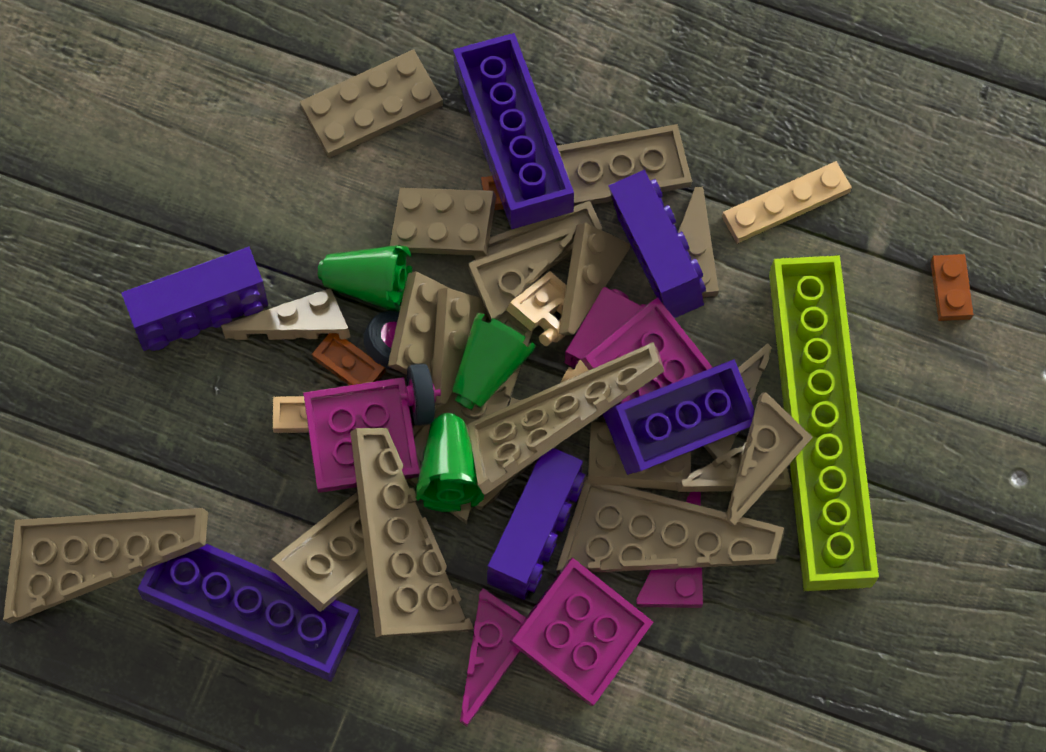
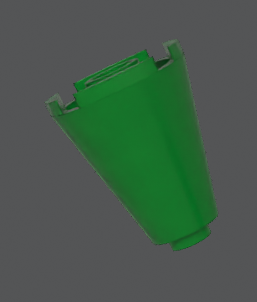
[318,245,413,311]
[452,313,536,411]
[416,413,485,512]

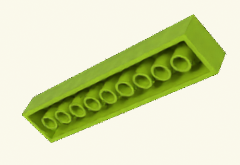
[769,255,879,591]

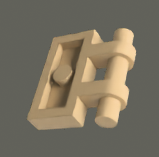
[507,271,567,346]

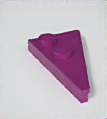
[636,492,703,608]
[460,588,526,727]

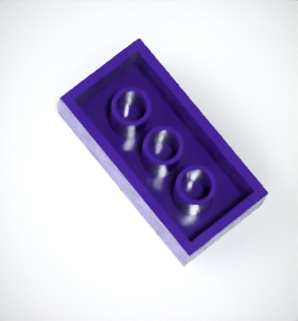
[608,170,706,318]
[121,247,268,351]
[603,359,755,475]
[487,448,586,600]

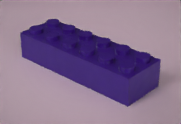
[453,33,574,230]
[137,543,361,682]

